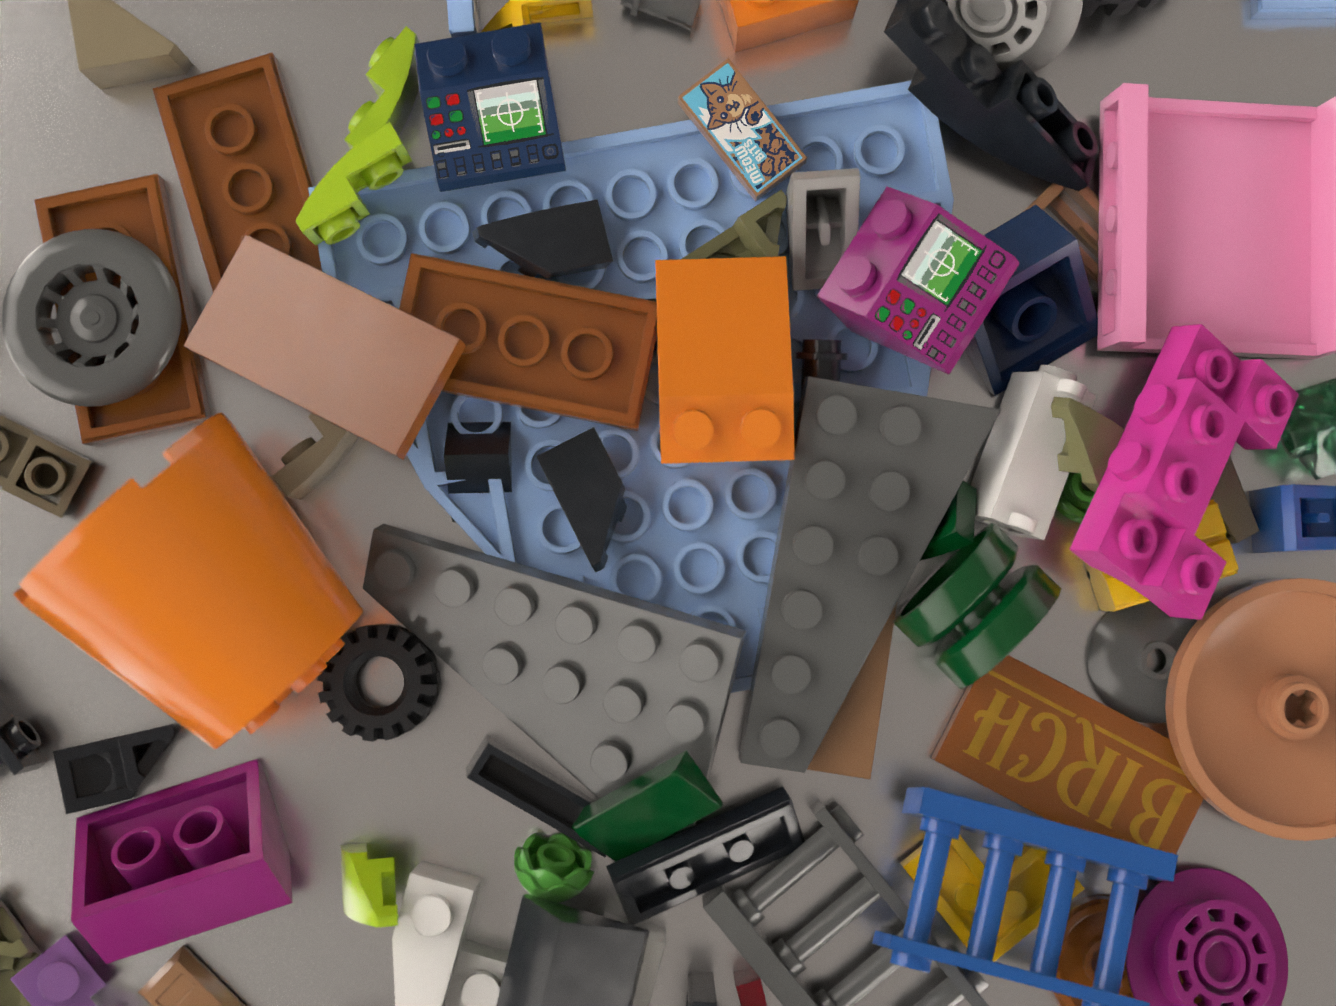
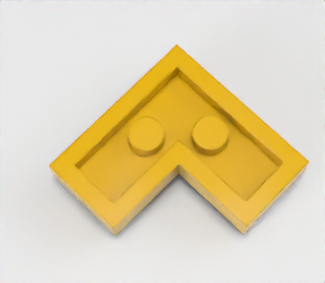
[900,835,1085,962]

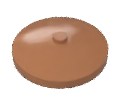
[1165,578,1336,841]

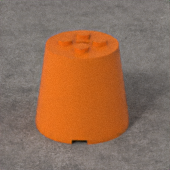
[13,412,364,749]

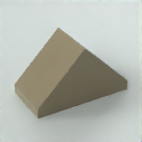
[67,0,193,89]

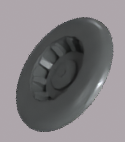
[2,229,181,407]

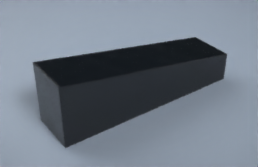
[466,734,606,858]

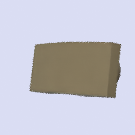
[0,413,93,518]
[272,413,358,500]

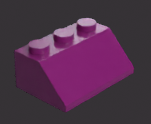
[71,759,293,964]

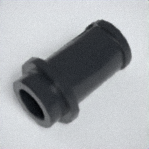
[795,339,848,395]

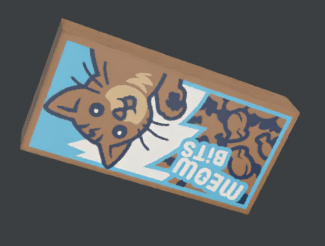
[678,58,807,202]

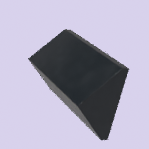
[496,894,650,1006]

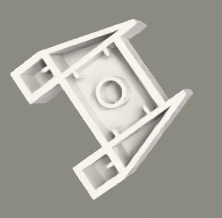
[392,861,666,1006]

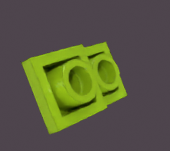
[344,26,420,149]
[296,122,412,246]

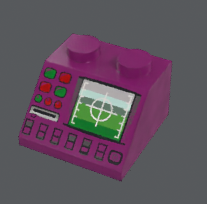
[817,186,1020,375]

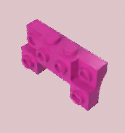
[1069,324,1299,620]

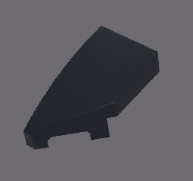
[472,200,613,278]
[536,427,627,573]
[53,724,175,814]

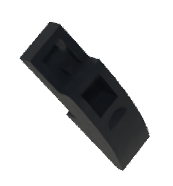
[884,0,1099,191]

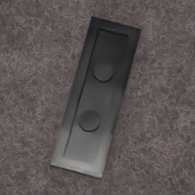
[606,786,805,925]

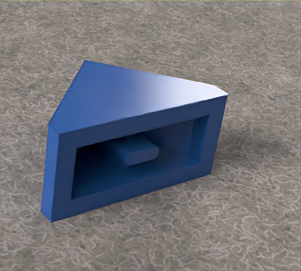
[1249,484,1336,553]

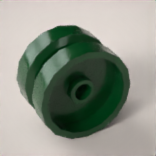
[892,523,1062,689]

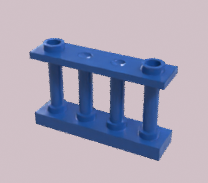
[872,787,1178,1006]

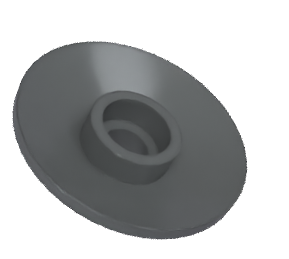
[1086,601,1198,723]

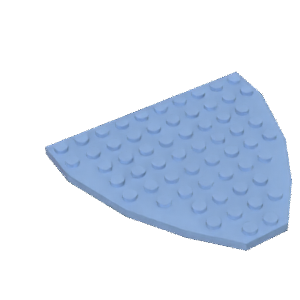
[308,80,954,693]

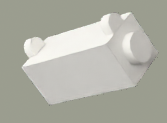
[971,365,1097,540]

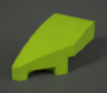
[340,843,398,928]

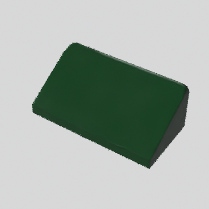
[572,750,723,862]

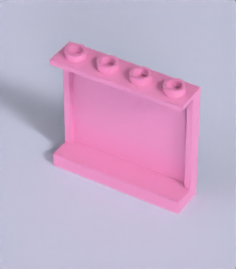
[1097,83,1336,360]

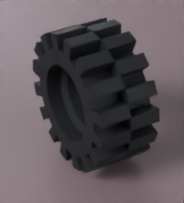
[317,624,441,742]

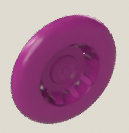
[1125,868,1288,1006]

